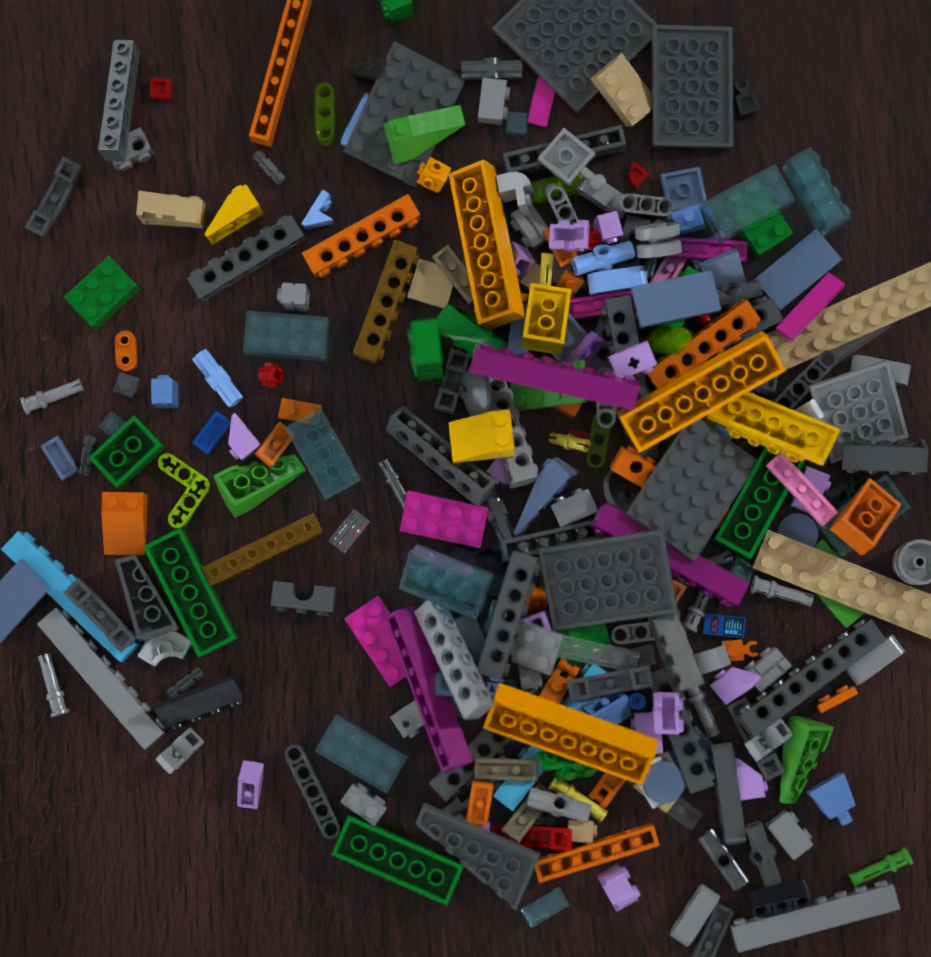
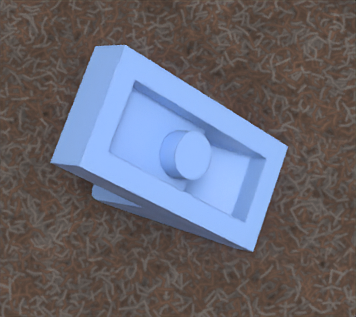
[301,190,334,230]

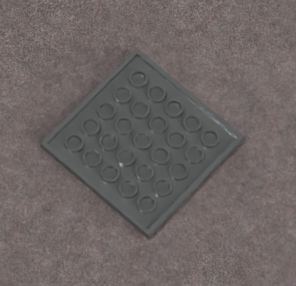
[492,0,658,113]

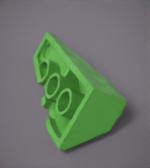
[384,105,465,164]
[213,454,305,518]
[780,716,834,804]

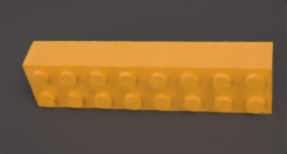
[449,159,525,330]
[616,331,786,453]
[483,683,659,785]

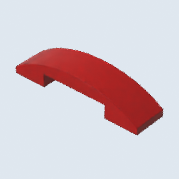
[490,825,572,850]

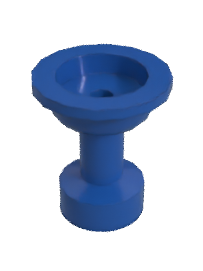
[625,689,647,713]

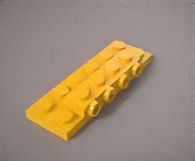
[708,392,841,466]

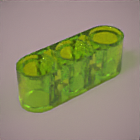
[315,83,335,145]
[531,173,583,206]
[642,326,693,355]
[585,412,612,470]

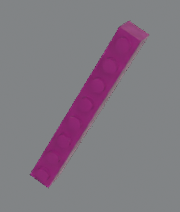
[469,343,640,410]
[590,503,749,608]
[385,606,473,773]

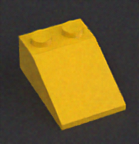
[204,184,263,245]
[520,283,571,355]
[449,410,515,463]

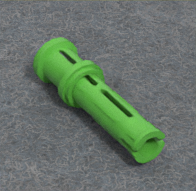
[849,847,913,887]

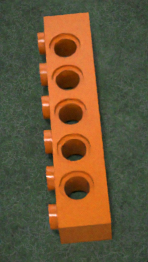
[302,194,421,278]
[645,299,761,390]
[610,445,730,530]
[535,823,660,883]

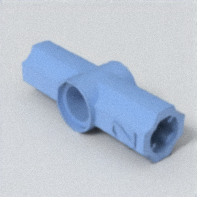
[571,241,635,276]
[192,349,244,408]

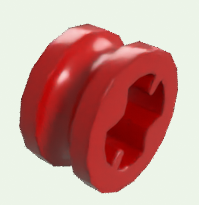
[693,314,714,328]

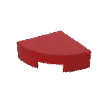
[629,161,649,190]

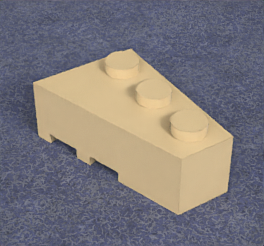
[136,190,206,228]

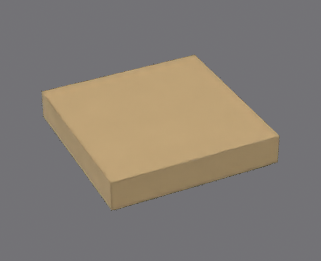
[407,259,454,309]

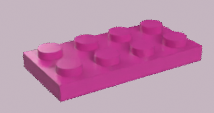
[400,490,489,548]
[344,596,406,687]

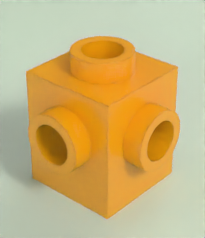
[417,157,451,193]

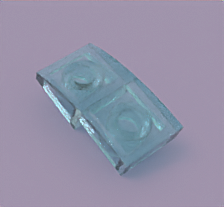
[521,887,569,928]

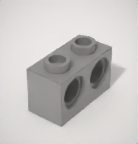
[112,127,154,171]

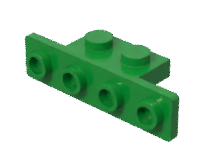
[536,751,597,781]

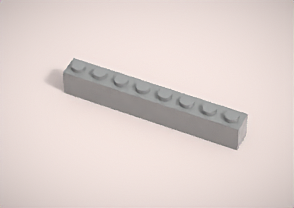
[37,608,166,750]
[729,880,900,953]

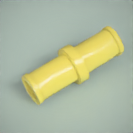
[549,432,590,452]

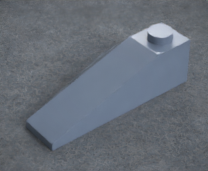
[514,457,580,536]

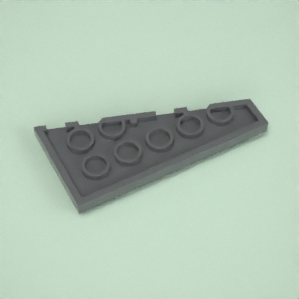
[415,803,540,911]

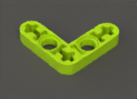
[158,453,211,529]

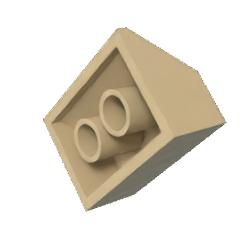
[590,53,652,127]

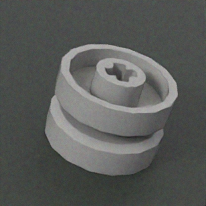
[634,222,682,258]
[892,539,931,585]

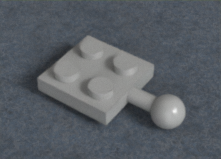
[538,128,606,190]
[499,621,564,675]

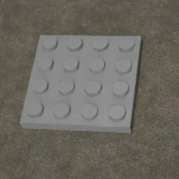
[809,359,909,463]

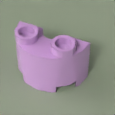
[549,220,590,252]
[653,692,684,734]
[596,863,641,912]

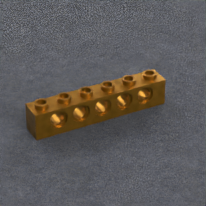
[353,239,420,364]
[201,513,324,587]

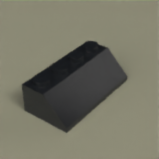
[443,543,527,602]
[153,675,246,731]

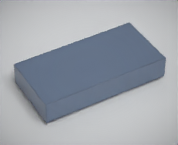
[40,435,79,481]

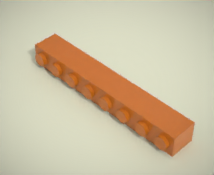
[249,0,312,147]

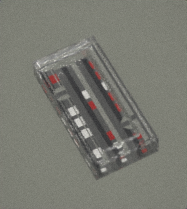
[329,509,370,554]

